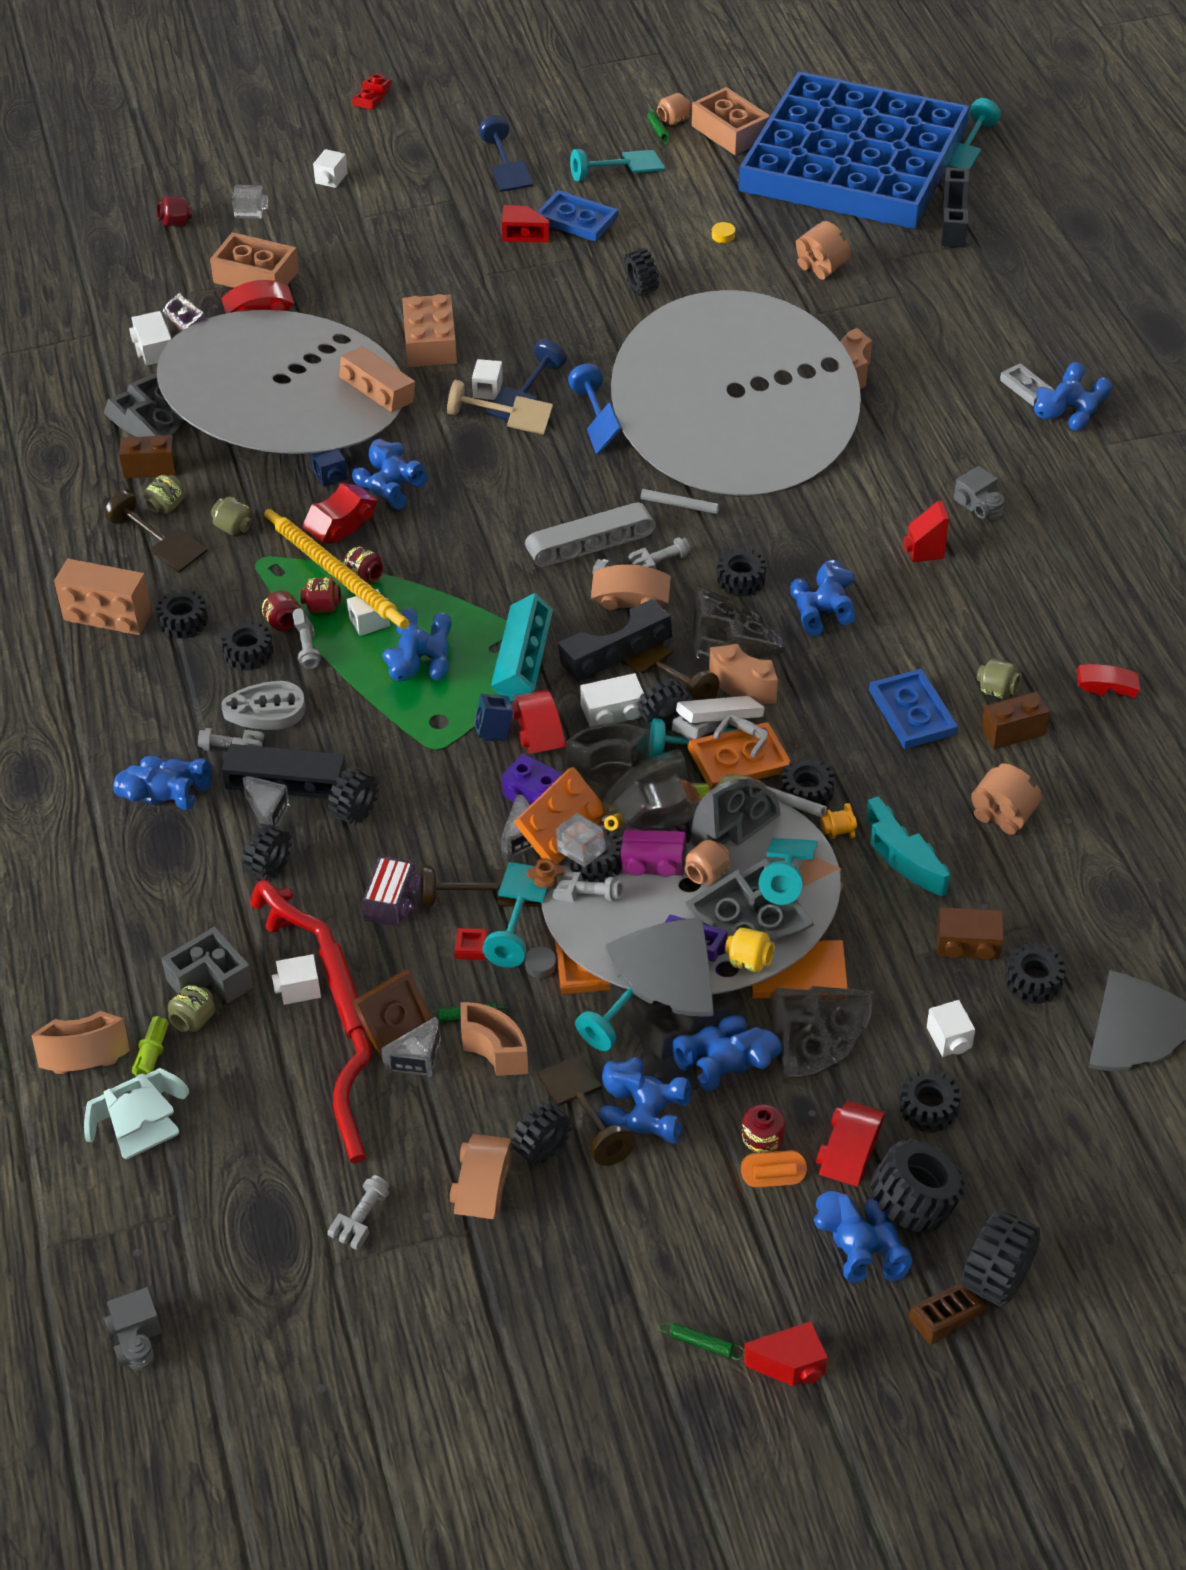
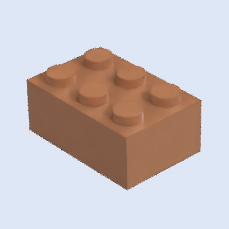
[692,87,770,156]
[210,232,299,288]
[402,294,457,367]
[54,558,152,635]

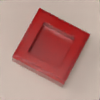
[454,928,488,960]

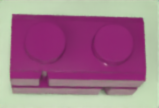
[621,830,687,877]

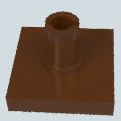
[352,970,435,1059]

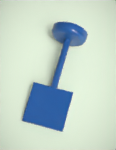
[568,363,621,455]

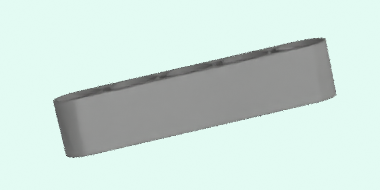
[525,502,656,567]

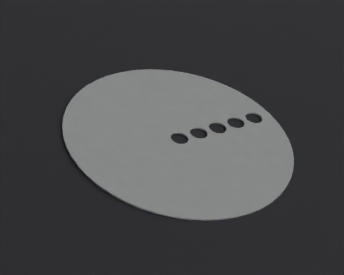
[611,290,861,496]
[157,310,401,454]
[541,783,841,995]

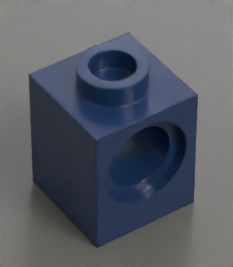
[310,443,347,487]
[474,693,513,741]

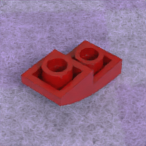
[352,74,392,110]
[1077,664,1140,698]

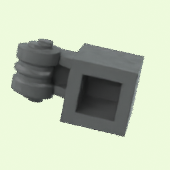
[954,466,1005,520]
[104,1287,162,1370]

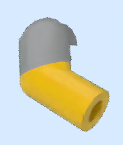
[600,812,626,835]

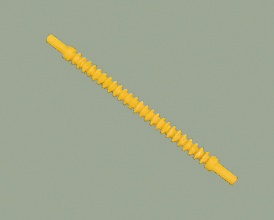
[264,509,410,629]

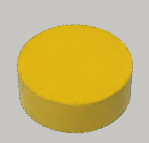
[712,222,735,243]

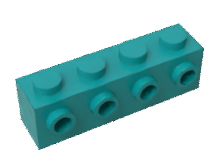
[491,593,553,702]

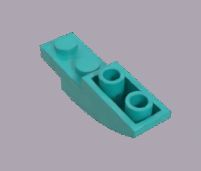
[866,796,951,897]

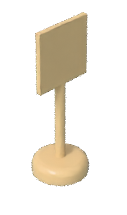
[447,379,553,435]

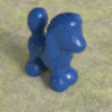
[1034,362,1112,431]
[352,439,428,510]
[790,560,855,637]
[382,609,452,682]
[113,755,212,810]
[673,1015,782,1092]
[599,1057,692,1144]
[814,1190,912,1283]

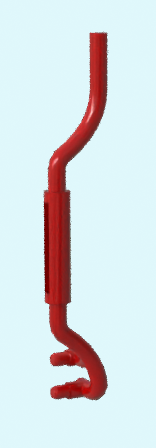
[250,880,372,1163]

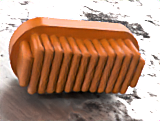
[741,1150,807,1187]

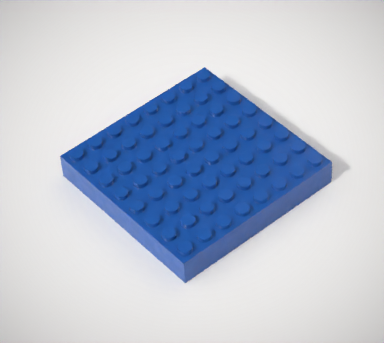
[739,71,969,229]

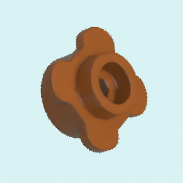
[527,858,563,888]

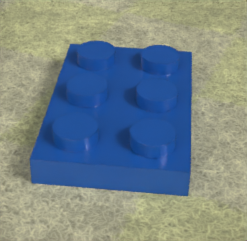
[537,190,618,242]
[869,668,958,749]

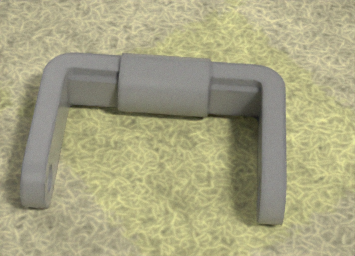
[713,714,768,758]

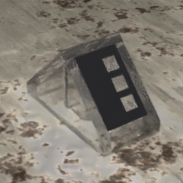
[242,776,289,826]
[501,794,533,859]
[381,1017,441,1077]

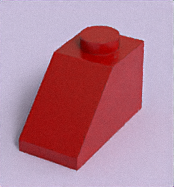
[502,205,549,243]
[903,501,949,562]
[743,1321,828,1386]

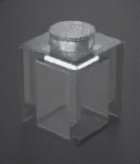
[232,185,268,218]
[555,813,606,867]

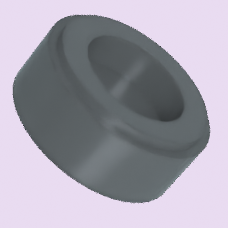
[525,947,556,978]

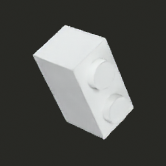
[129,311,171,366]
[580,673,644,729]

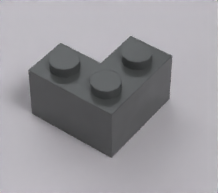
[161,926,254,1004]

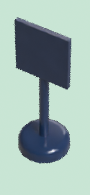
[478,115,533,192]
[486,339,567,422]

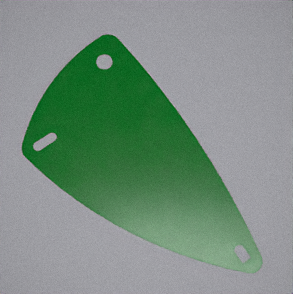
[255,556,507,749]

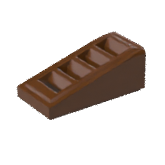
[909,1282,986,1346]

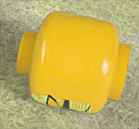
[725,928,775,972]

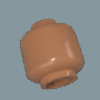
[657,93,691,126]
[685,840,731,885]

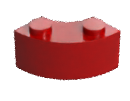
[221,280,294,314]
[302,483,379,543]
[511,689,566,753]
[816,1100,886,1187]

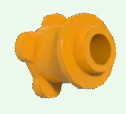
[820,803,857,839]

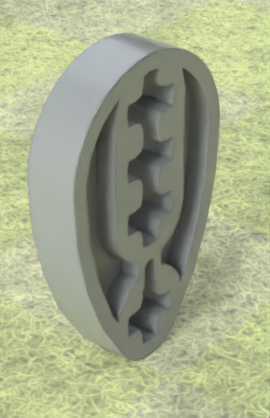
[221,681,306,730]

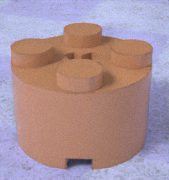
[796,221,851,280]
[971,764,1042,835]

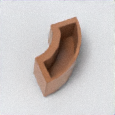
[836,328,872,389]
[591,565,671,611]
[709,644,778,704]
[460,1002,529,1076]
[31,1011,130,1074]
[450,1133,512,1219]

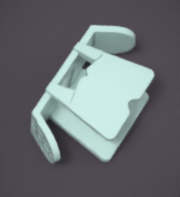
[84,1068,189,1159]

